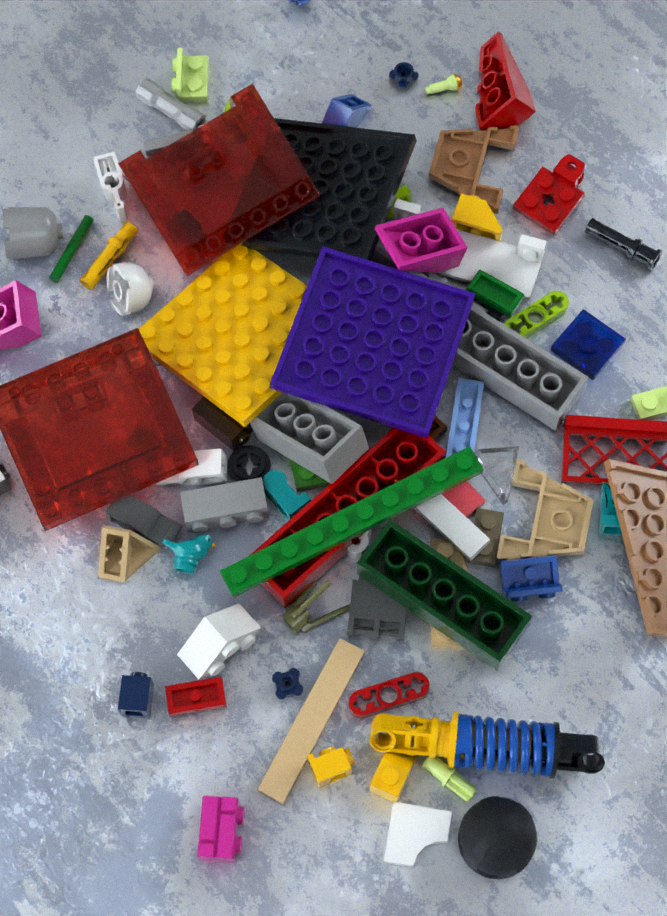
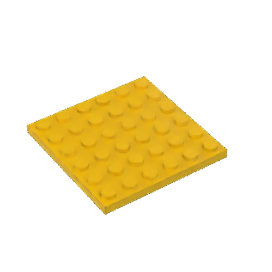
[130,245,307,427]

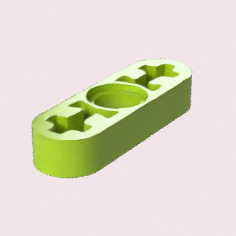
[504,291,569,339]

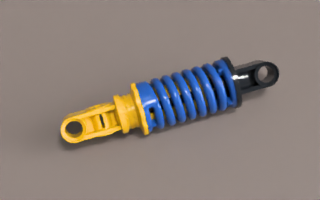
[370,712,605,779]

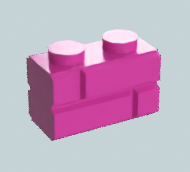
[197,796,245,863]

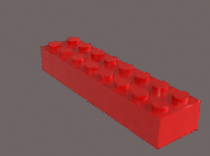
[249,428,446,608]

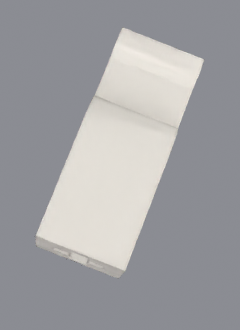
[93,151,128,222]
[155,448,228,486]

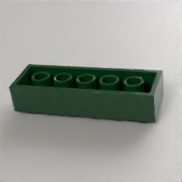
[357,520,533,671]

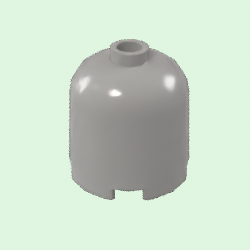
[3,207,63,259]

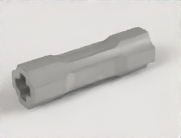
[136,78,207,135]

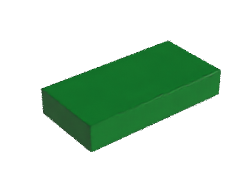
[466,269,525,318]

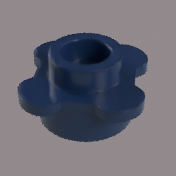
[389,62,419,89]
[272,668,303,700]

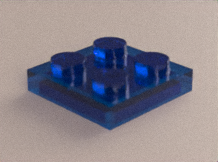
[551,309,626,380]

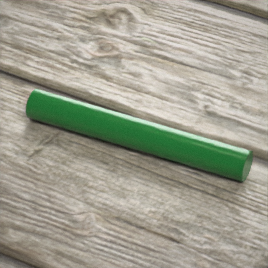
[49,215,94,283]

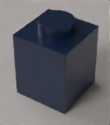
[118,672,154,718]

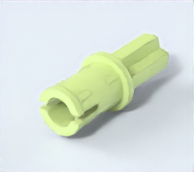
[421,757,477,801]

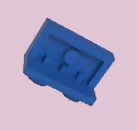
[499,554,563,602]

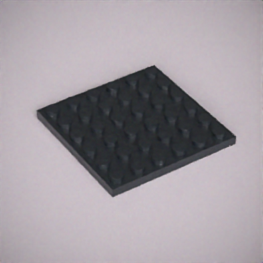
[223,118,417,261]

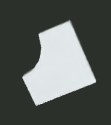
[384,801,452,867]

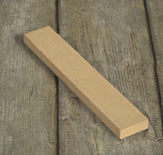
[257,638,365,805]

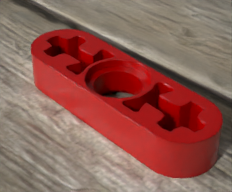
[349,672,429,719]

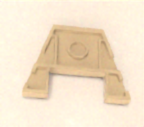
[496,459,594,562]

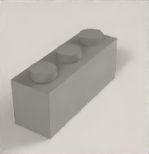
[180,477,269,533]

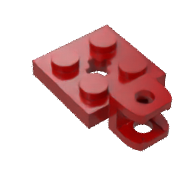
[513,154,585,236]

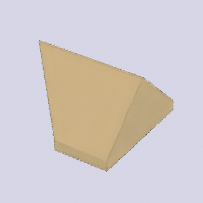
[98,525,162,582]

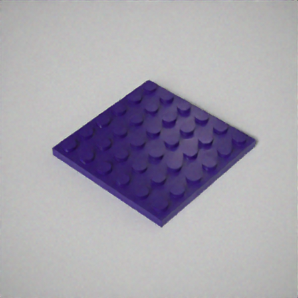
[270,246,476,438]

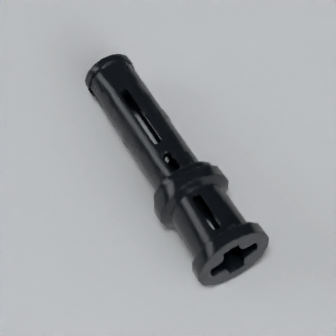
[585,218,663,271]

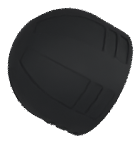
[458,796,537,879]

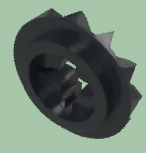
[227,445,271,482]

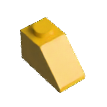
[451,193,503,242]
[370,745,419,802]

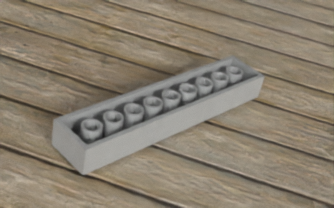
[371,246,589,431]

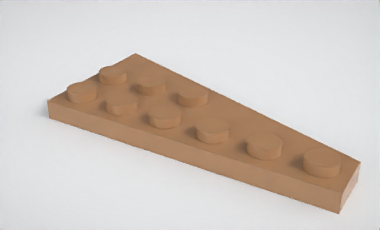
[604,459,667,638]

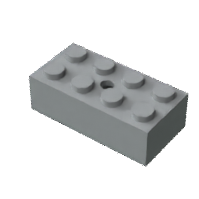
[250,392,369,484]

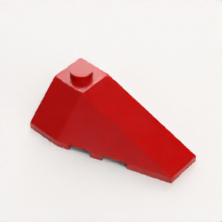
[475,31,536,131]

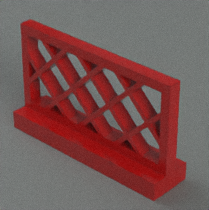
[561,415,667,485]

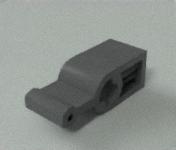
[105,490,183,550]

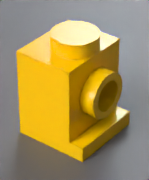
[307,746,355,788]

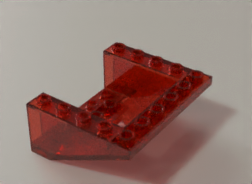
[118,83,321,277]
[0,328,199,531]

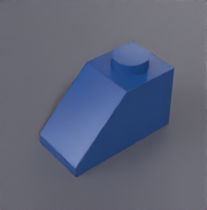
[322,94,372,128]

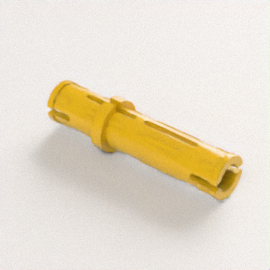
[79,221,139,290]

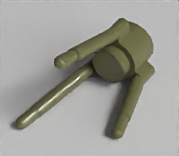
[282,581,350,634]

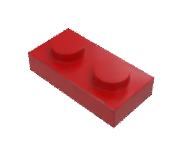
[165,677,227,717]

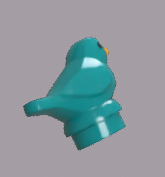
[162,534,216,574]

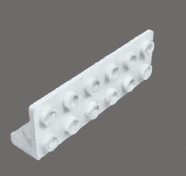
[383,199,547,300]

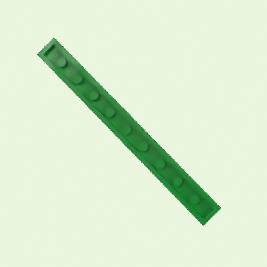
[220,446,483,598]

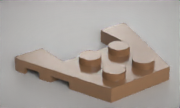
[429,125,519,214]

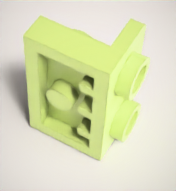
[172,48,209,103]

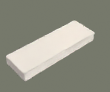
[414,494,490,561]

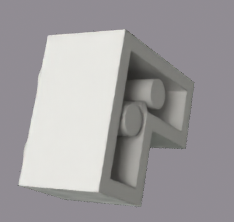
[177,603,261,679]

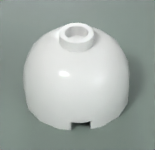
[107,262,154,316]

